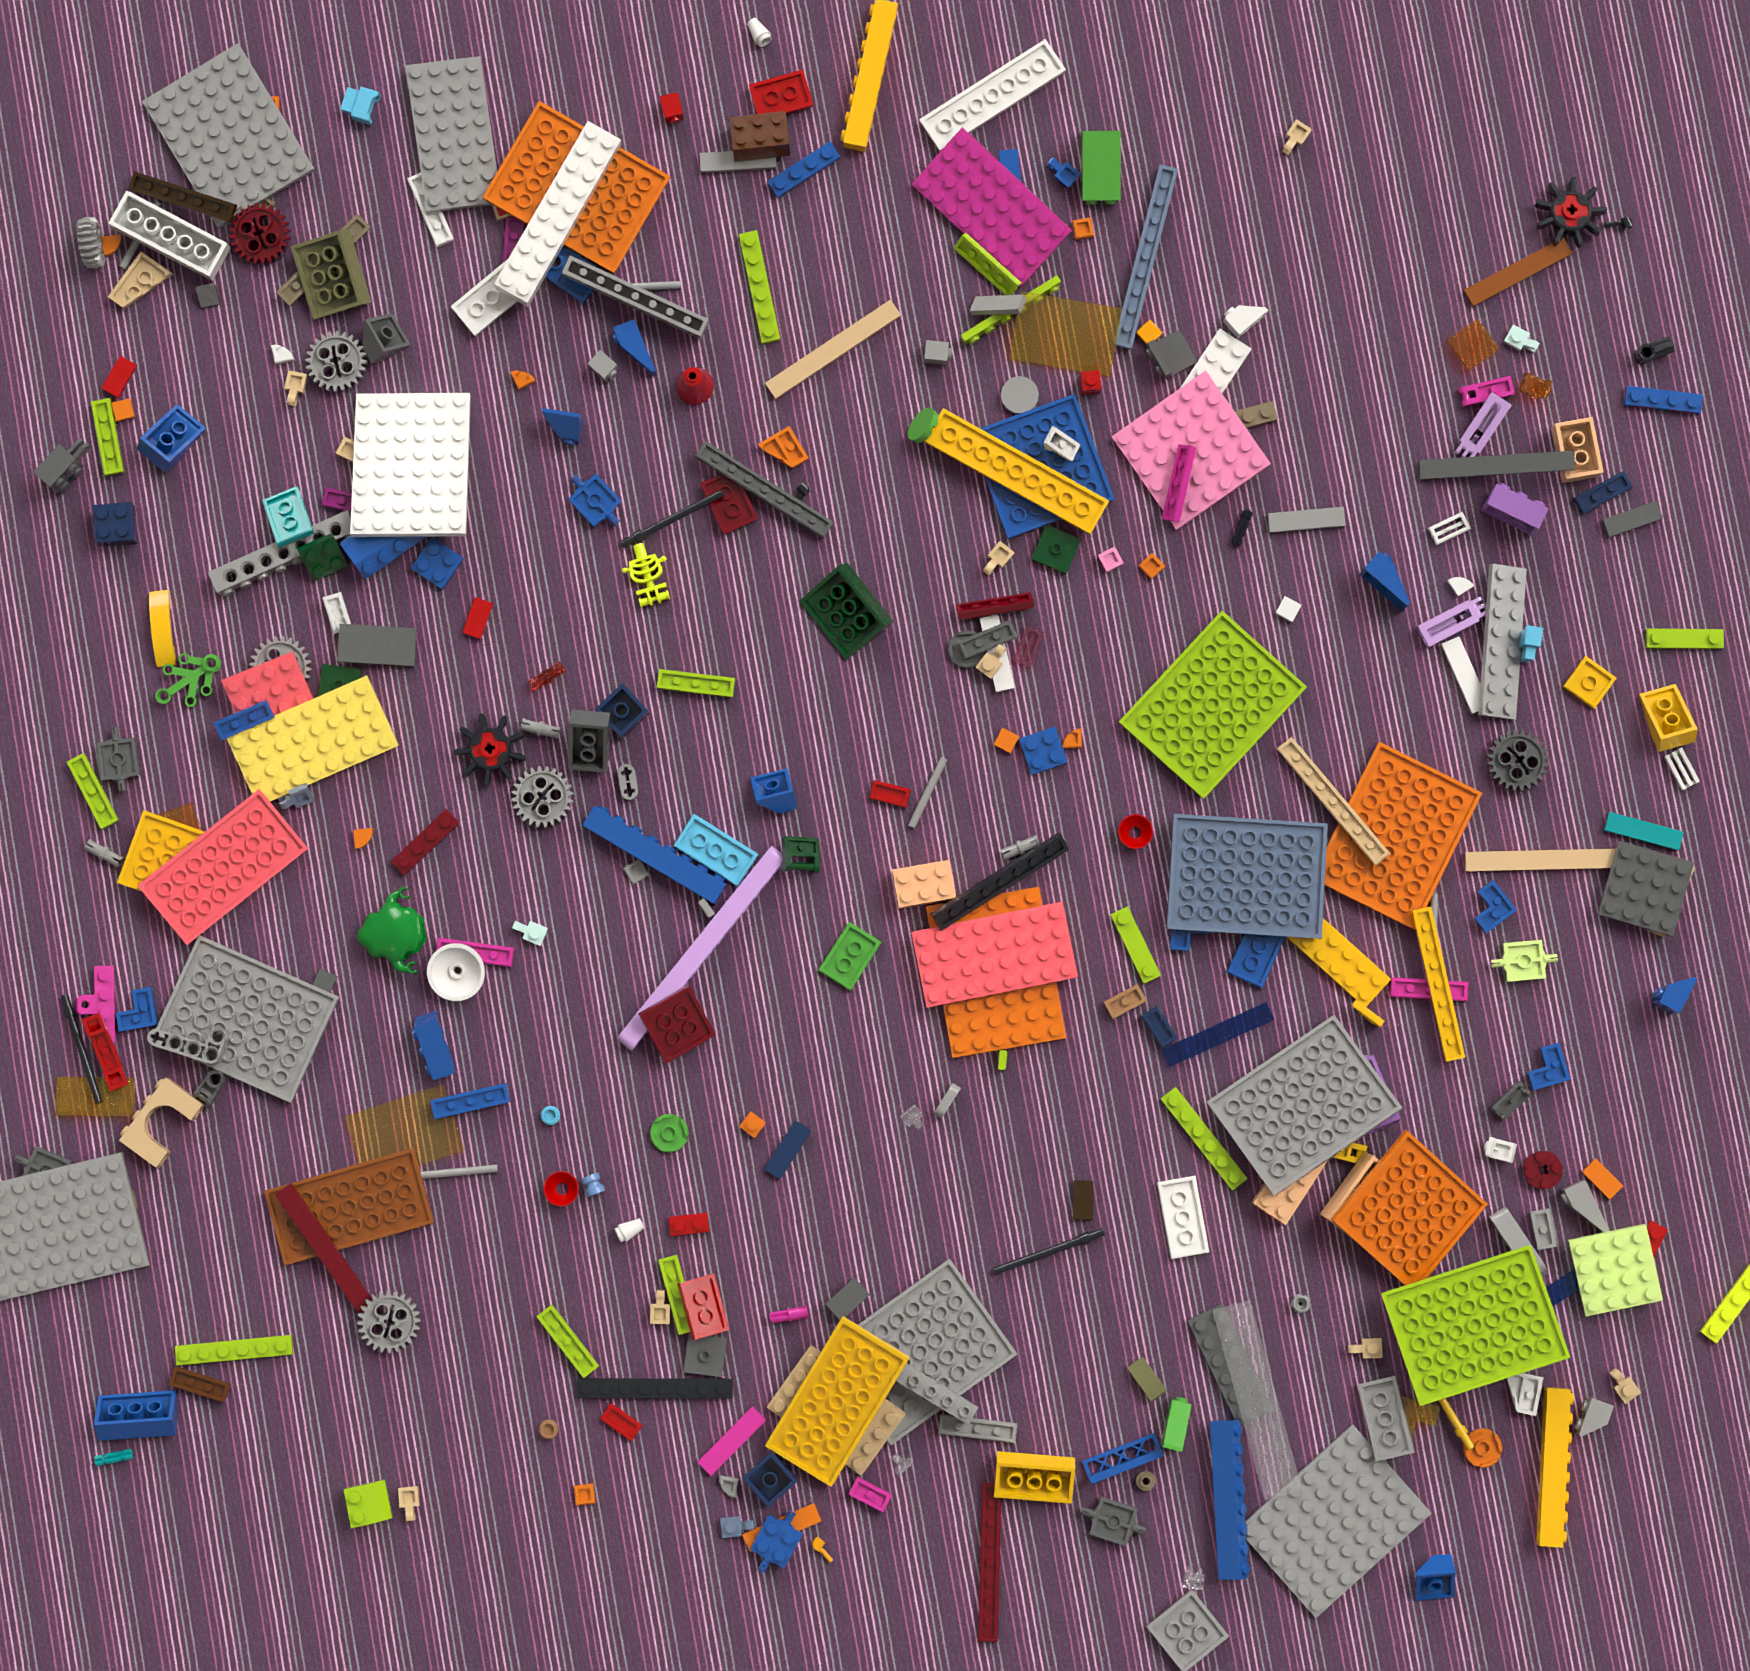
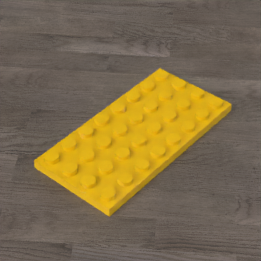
[765,1316,910,1487]

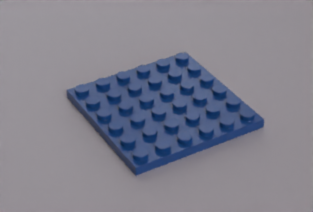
[980,394,1115,539]

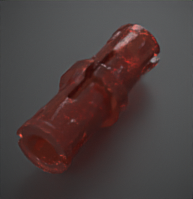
[527,661,566,691]

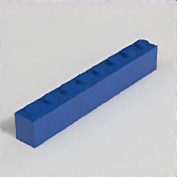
[583,805,727,905]
[1210,1420,1250,1580]

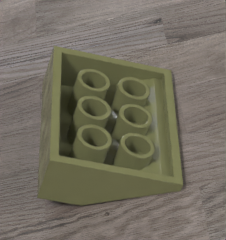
[290,229,372,320]

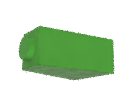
[1160,1396,1191,1452]

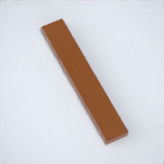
[1463,237,1573,307]

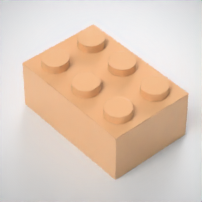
[1551,417,1604,483]
[892,860,956,909]

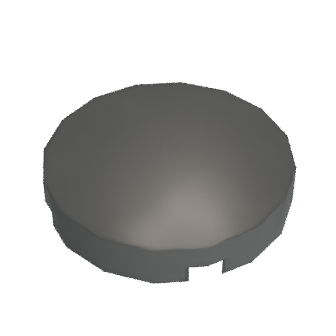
[948,630,985,669]

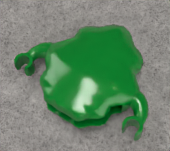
[357,887,426,974]

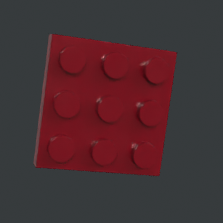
[638,985,716,1064]

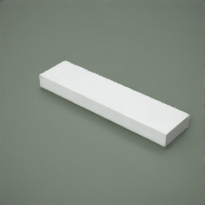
[407,173,454,248]
[980,614,1015,693]
[1441,637,1481,714]

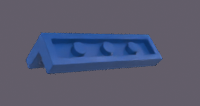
[1082,1433,1164,1484]

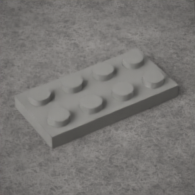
[1358,1376,1415,1462]

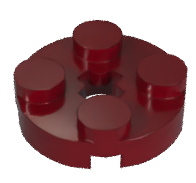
[1523,1151,1563,1189]

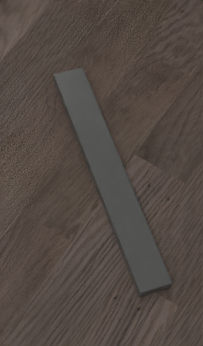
[695,441,834,539]
[1420,451,1575,480]

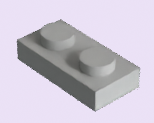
[1529,1208,1557,1250]

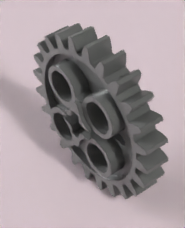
[1486,729,1550,792]

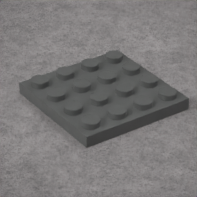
[1597,841,1694,937]

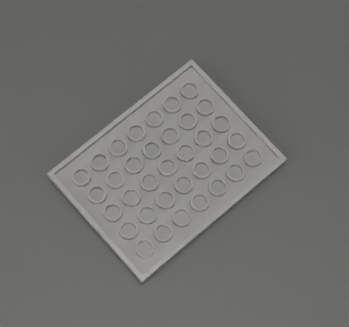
[142,43,315,229]
[154,935,340,1103]
[1207,1015,1402,1197]
[0,1152,150,1301]
[858,1258,1017,1445]
[1245,1424,1432,1618]

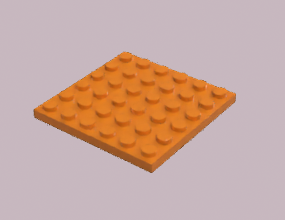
[1331,1130,1488,1286]

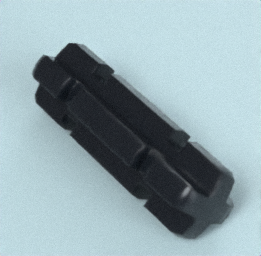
[1231,509,1253,547]

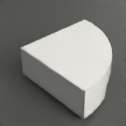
[271,345,295,365]
[1447,577,1474,597]

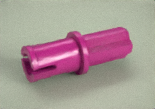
[769,1306,808,1324]

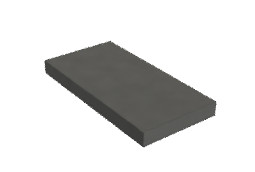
[337,624,416,667]

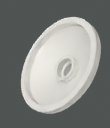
[427,943,485,1001]

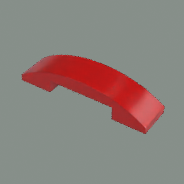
[81,1012,129,1091]

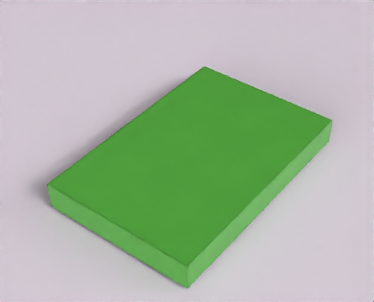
[818,922,882,991]

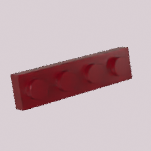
[956,592,1034,620]
[391,809,460,876]

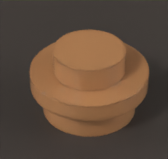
[539,1419,559,1439]

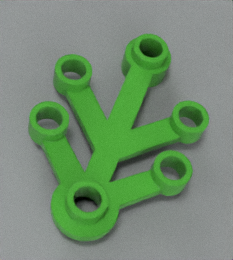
[155,653,221,707]

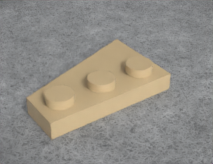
[108,252,173,309]

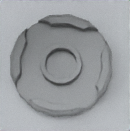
[1001,376,1039,414]

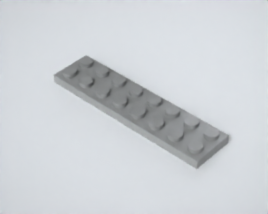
[1478,564,1527,720]

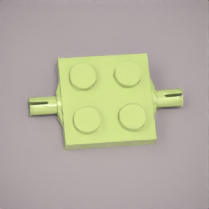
[1491,940,1558,982]

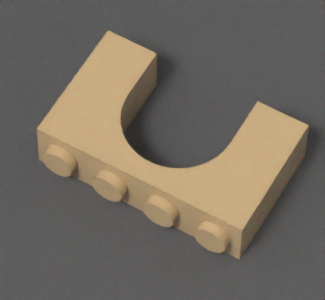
[119,1077,206,1168]

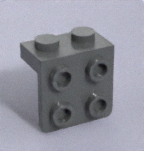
[1145,331,1196,381]

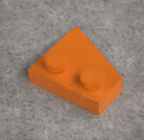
[758,426,809,469]

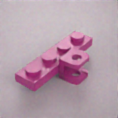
[76,966,115,1043]

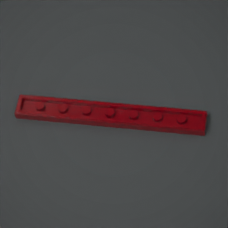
[275,1182,380,1313]
[978,1483,1001,1642]

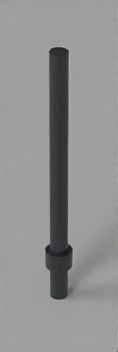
[620,489,725,548]
[61,994,103,1104]
[994,1228,1105,1275]

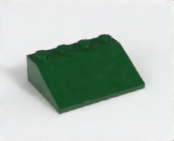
[800,563,894,660]

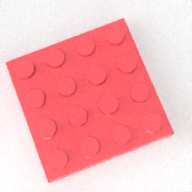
[221,651,313,715]

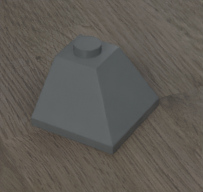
[363,313,411,363]

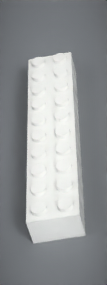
[494,121,621,307]

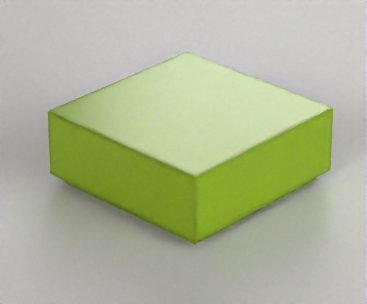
[998,1050,1007,1070]

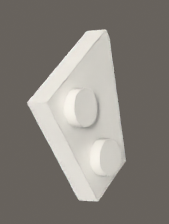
[1507,1373,1543,1416]

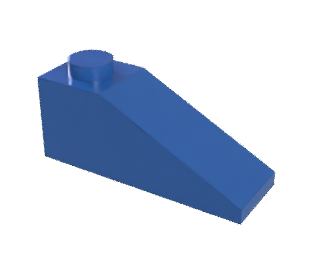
[612,319,657,376]

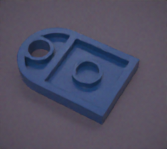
[546,248,597,305]

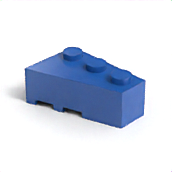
[412,1010,455,1080]

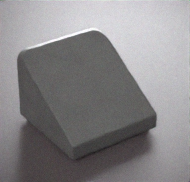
[196,283,220,308]

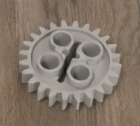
[305,331,368,393]
[249,636,312,678]
[511,766,574,828]
[357,1289,421,1353]

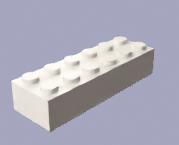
[109,190,231,281]

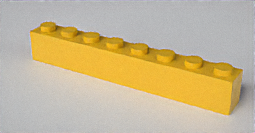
[840,0,898,152]
[1536,1387,1574,1548]

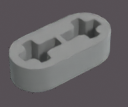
[618,764,639,801]
[933,1083,961,1119]

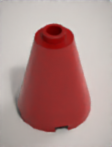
[676,367,714,405]

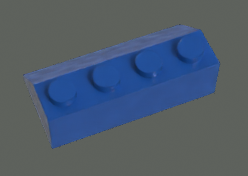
[340,536,427,579]
[94,1390,178,1441]

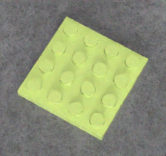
[1568,1224,1663,1316]

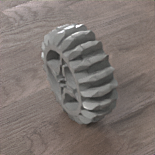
[76,217,106,269]

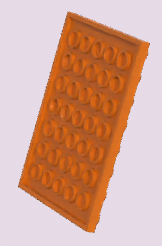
[482,101,671,274]
[1324,742,1482,930]
[926,887,1066,1058]

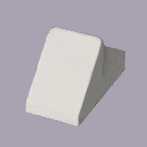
[1044,426,1080,461]

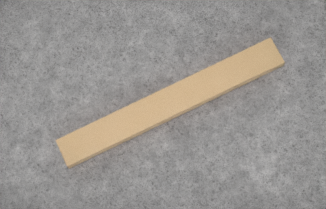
[765,299,901,400]
[1277,737,1390,866]
[1464,849,1616,872]

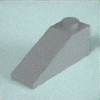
[1561,1180,1610,1233]

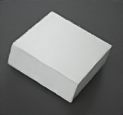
[1275,596,1301,622]

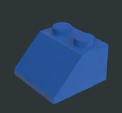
[1651,977,1697,1015]

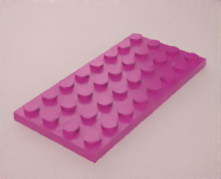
[912,127,1073,287]

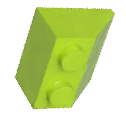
[344,1480,393,1528]

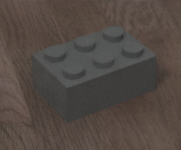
[568,710,610,773]

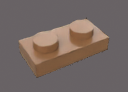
[1103,984,1147,1019]

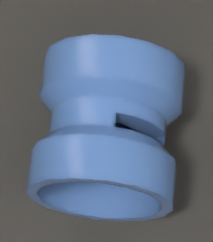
[580,1172,605,1197]

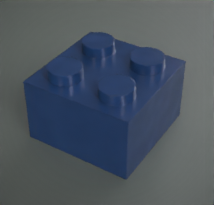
[92,502,138,547]
[594,683,650,739]
[743,1451,798,1507]

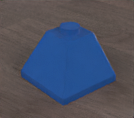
[542,408,583,446]
[750,768,798,813]
[1415,1554,1456,1601]

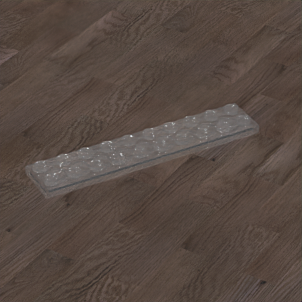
[1212,1300,1302,1500]

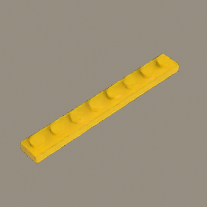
[1412,907,1465,1062]

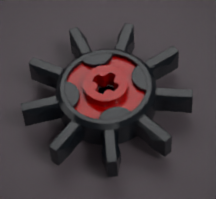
[1534,177,1607,248]
[453,713,527,786]

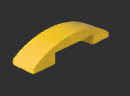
[149,590,176,667]

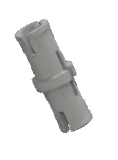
[520,718,560,739]
[1000,835,1040,860]
[84,839,124,868]

